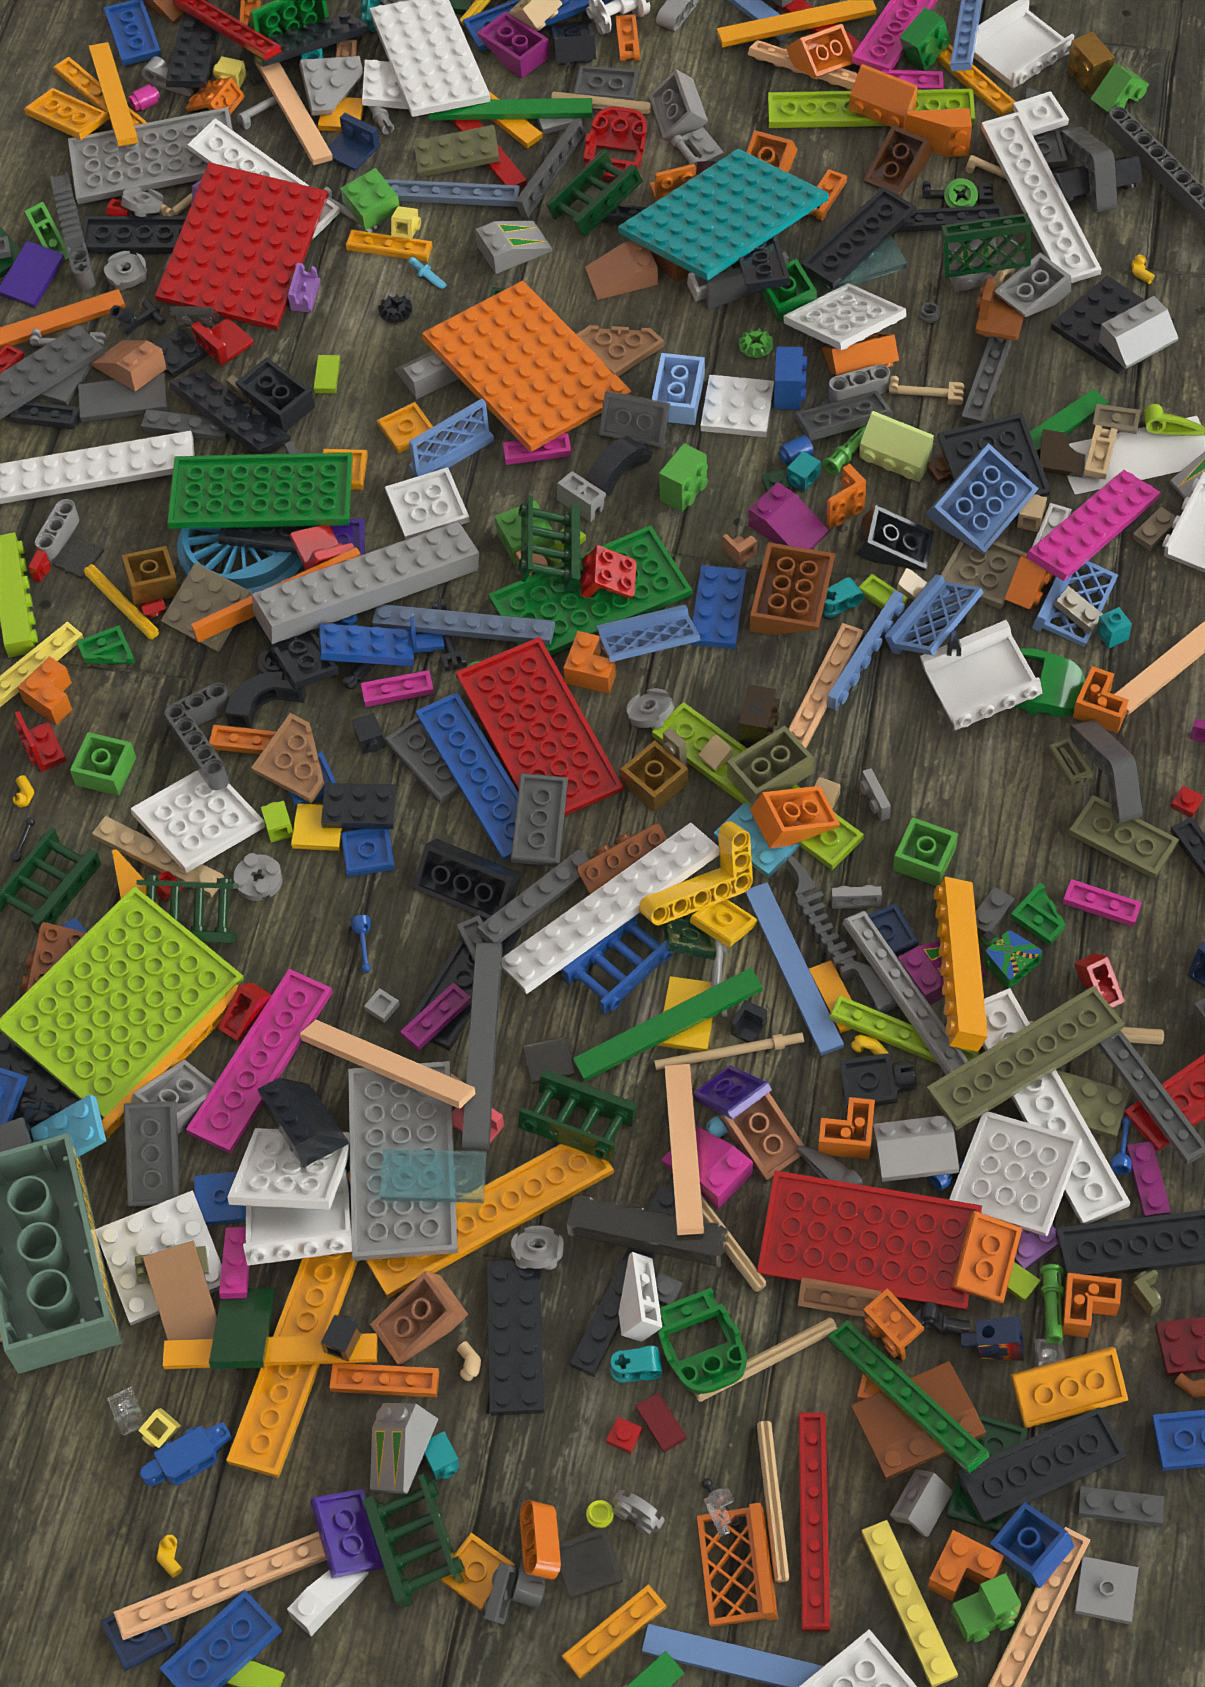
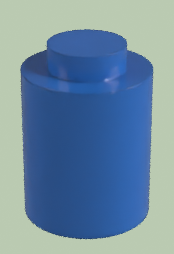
[778,435,814,466]

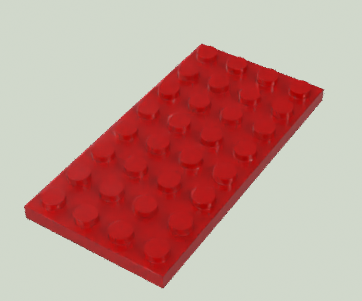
[456,637,623,816]
[757,1170,983,1311]

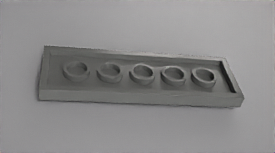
[0,325,105,419]

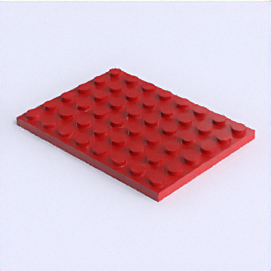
[155,162,328,330]

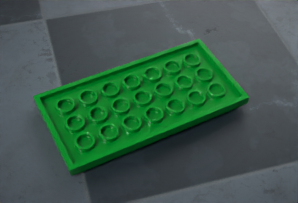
[168,452,353,529]
[488,525,692,656]

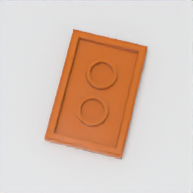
[952,1211,1022,1304]

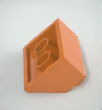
[786,24,854,78]
[849,64,917,130]
[822,332,899,375]

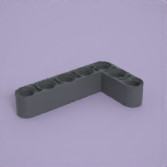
[1060,126,1117,213]
[164,683,230,790]
[1070,719,1142,824]

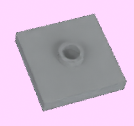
[1074,1556,1139,1625]

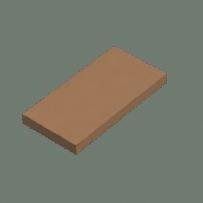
[143,1240,217,1340]

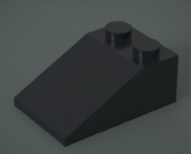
[551,20,596,65]
[235,357,315,431]
[855,505,934,571]

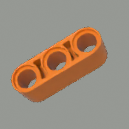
[520,1500,561,1580]

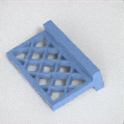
[409,399,494,477]
[1032,561,1118,647]
[885,574,983,655]
[597,605,700,662]

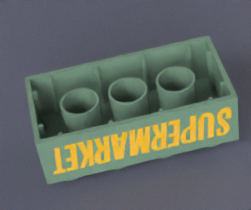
[0,1133,122,1374]

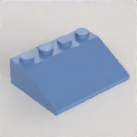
[926,443,1038,554]

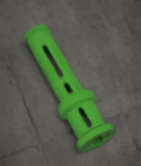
[822,425,867,476]
[1040,1264,1065,1344]

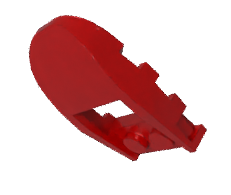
[584,106,647,181]

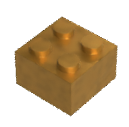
[1067,32,1115,96]
[122,546,178,606]
[620,740,689,812]

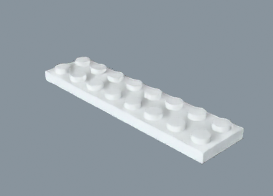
[187,118,340,239]

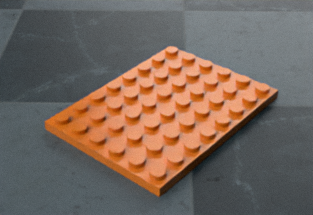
[421,280,632,452]

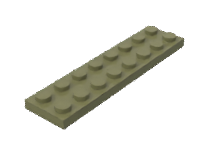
[926,986,1125,1131]

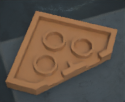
[576,325,664,377]
[251,713,325,803]

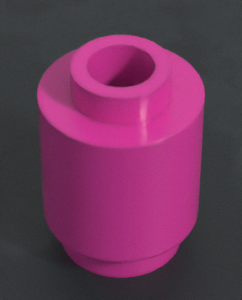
[128,84,160,112]

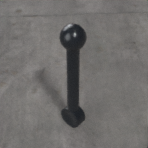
[11,817,35,862]
[702,1478,740,1527]

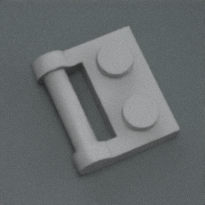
[671,127,724,167]

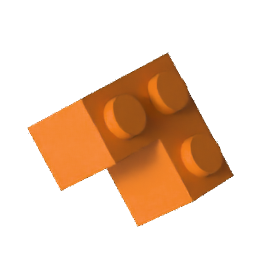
[1005,554,1055,609]
[564,631,616,694]
[18,656,72,725]
[1073,666,1129,733]
[818,1097,875,1159]
[1062,1273,1122,1338]
[927,1530,1004,1601]

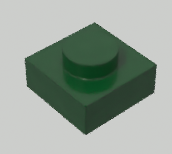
[762,470,790,492]

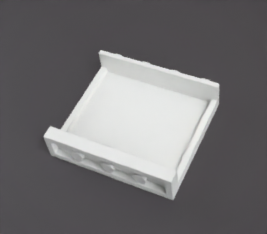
[974,0,1074,88]
[1162,472,1205,573]
[920,620,1043,730]
[243,1169,352,1266]

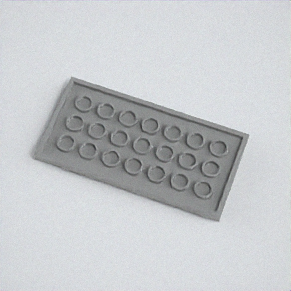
[68,107,233,204]
[348,1061,458,1261]

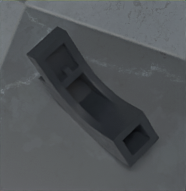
[585,436,653,496]
[225,672,307,728]

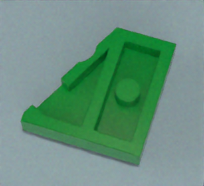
[76,625,135,664]
[1010,882,1066,946]

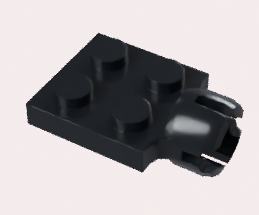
[839,1053,917,1110]

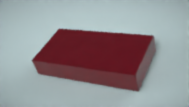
[635,1392,687,1453]

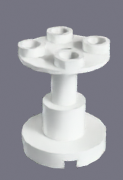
[586,0,650,35]

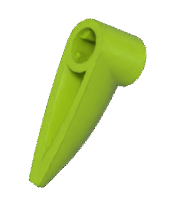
[1143,404,1205,436]

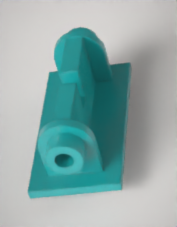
[359,0,381,32]

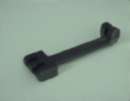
[922,181,994,205]
[431,599,467,671]
[942,610,966,657]

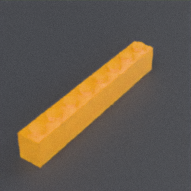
[934,877,988,1052]

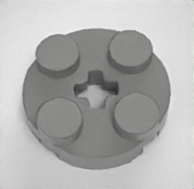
[121,187,163,217]
[104,251,147,291]
[626,688,675,729]
[233,853,283,901]
[511,1226,564,1270]
[612,1490,665,1536]

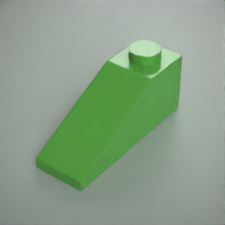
[25,202,69,262]

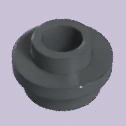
[918,302,940,323]

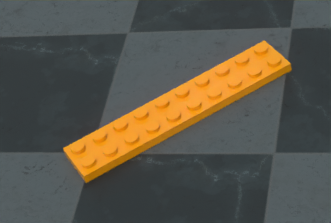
[365,1132,614,1299]
[226,1228,358,1478]

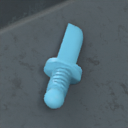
[408,257,447,289]

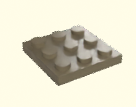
[941,540,1027,609]
[161,562,253,653]

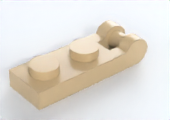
[1084,425,1118,480]

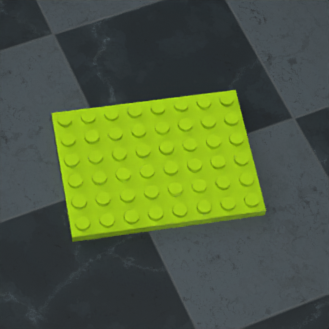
[0,886,244,1119]

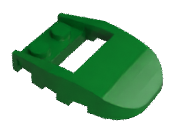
[1010,648,1085,717]
[658,1288,747,1394]

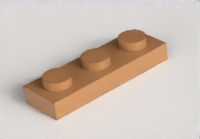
[798,1277,881,1317]

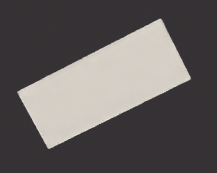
[1067,416,1205,495]

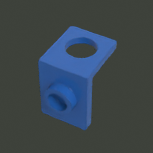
[410,617,444,653]

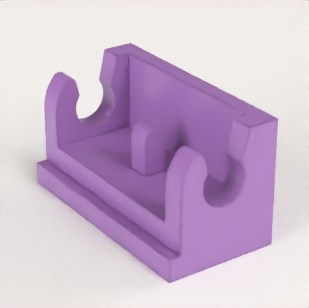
[288,263,320,313]

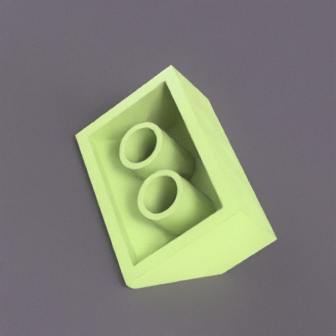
[859,411,934,482]

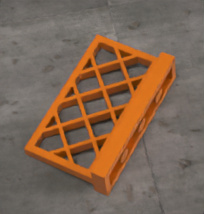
[697,1503,778,1627]

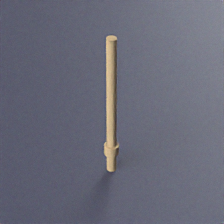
[654,1032,804,1070]

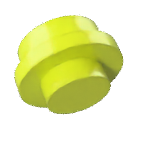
[586,1500,614,1528]

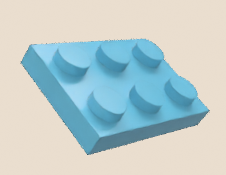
[713,803,800,879]
[31,1095,106,1156]

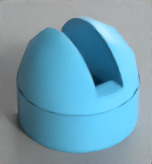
[706,1116,728,1138]

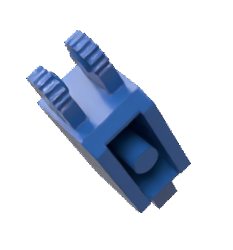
[140,1422,232,1487]

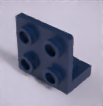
[328,112,380,171]

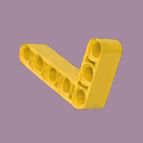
[639,821,753,925]

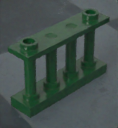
[546,149,643,237]
[518,495,580,592]
[0,827,102,933]
[136,875,238,943]
[518,1069,637,1162]
[363,1474,465,1608]

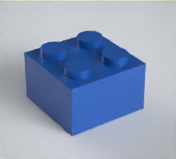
[774,347,807,410]
[990,1502,1075,1589]

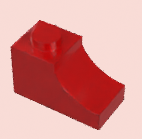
[1074,953,1125,1008]
[218,982,272,1041]

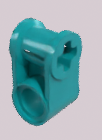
[822,578,864,618]
[610,1346,663,1383]

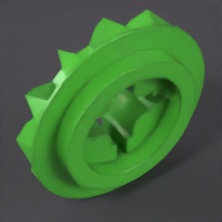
[944,178,978,208]
[739,328,773,358]

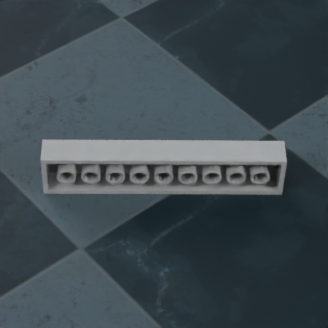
[252,521,479,644]

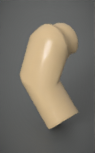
[457,1341,481,1381]

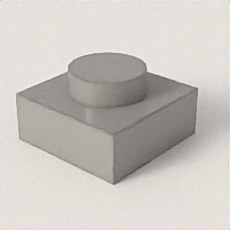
[364,988,400,1023]

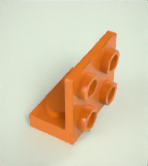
[185,77,245,115]
[649,164,696,202]
[826,464,866,529]
[863,1288,924,1362]

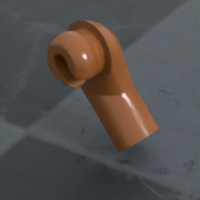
[1174,1373,1205,1398]

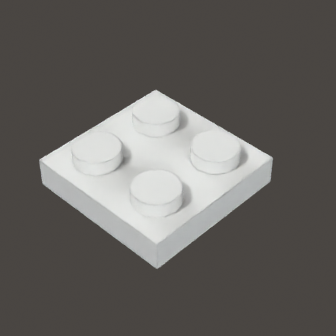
[1013,91,1069,136]

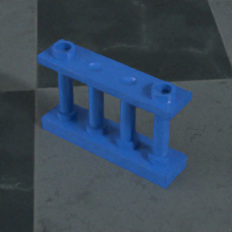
[561,915,673,1016]

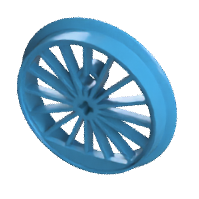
[177,528,303,593]

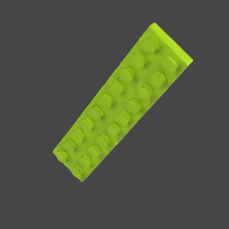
[768,89,975,128]
[652,702,864,870]

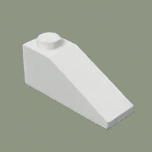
[619,1252,662,1342]
[287,1570,369,1636]

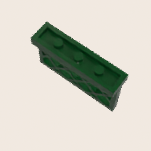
[941,213,1032,278]

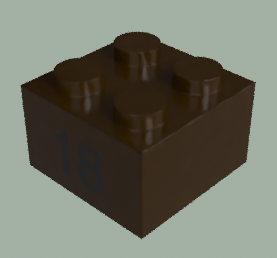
[739,684,780,749]

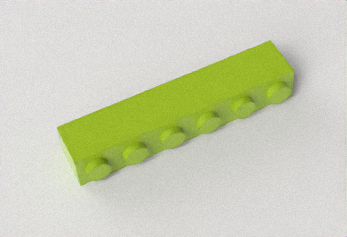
[0,532,38,658]

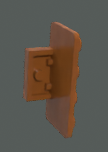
[975,278,1024,341]
[577,824,667,895]
[20,923,86,996]

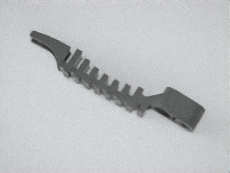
[50,172,96,290]
[786,856,899,1013]

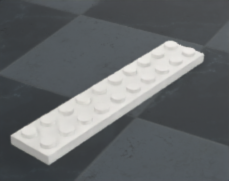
[981,111,1102,283]
[0,431,194,504]
[501,823,720,994]
[983,988,1130,1225]

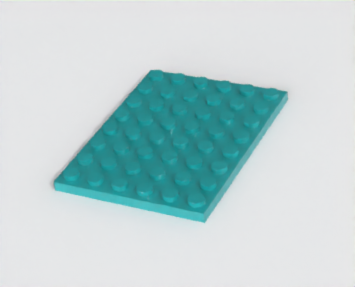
[618,149,829,281]

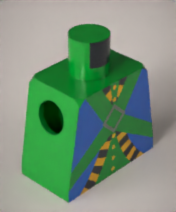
[980,931,1043,990]

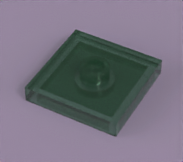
[662,918,717,960]

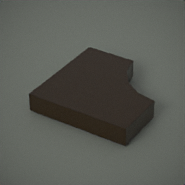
[1039,429,1085,478]

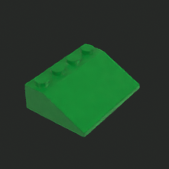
[247,0,329,38]

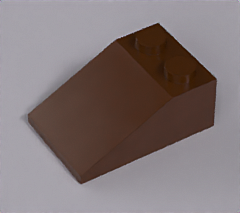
[863,125,934,196]

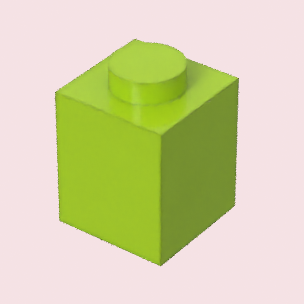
[261,801,293,843]

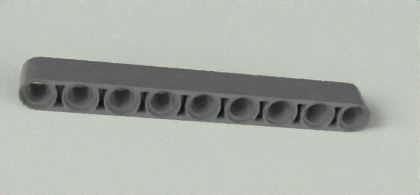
[1107,107,1205,228]
[462,943,502,1150]

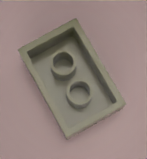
[727,726,814,806]

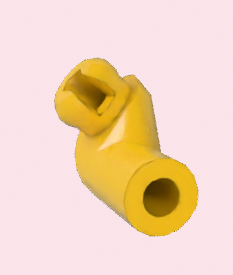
[1131,255,1155,284]
[13,775,34,808]
[851,1035,889,1055]
[157,1535,183,1578]

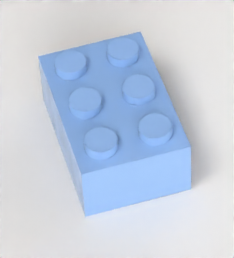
[652,353,705,425]

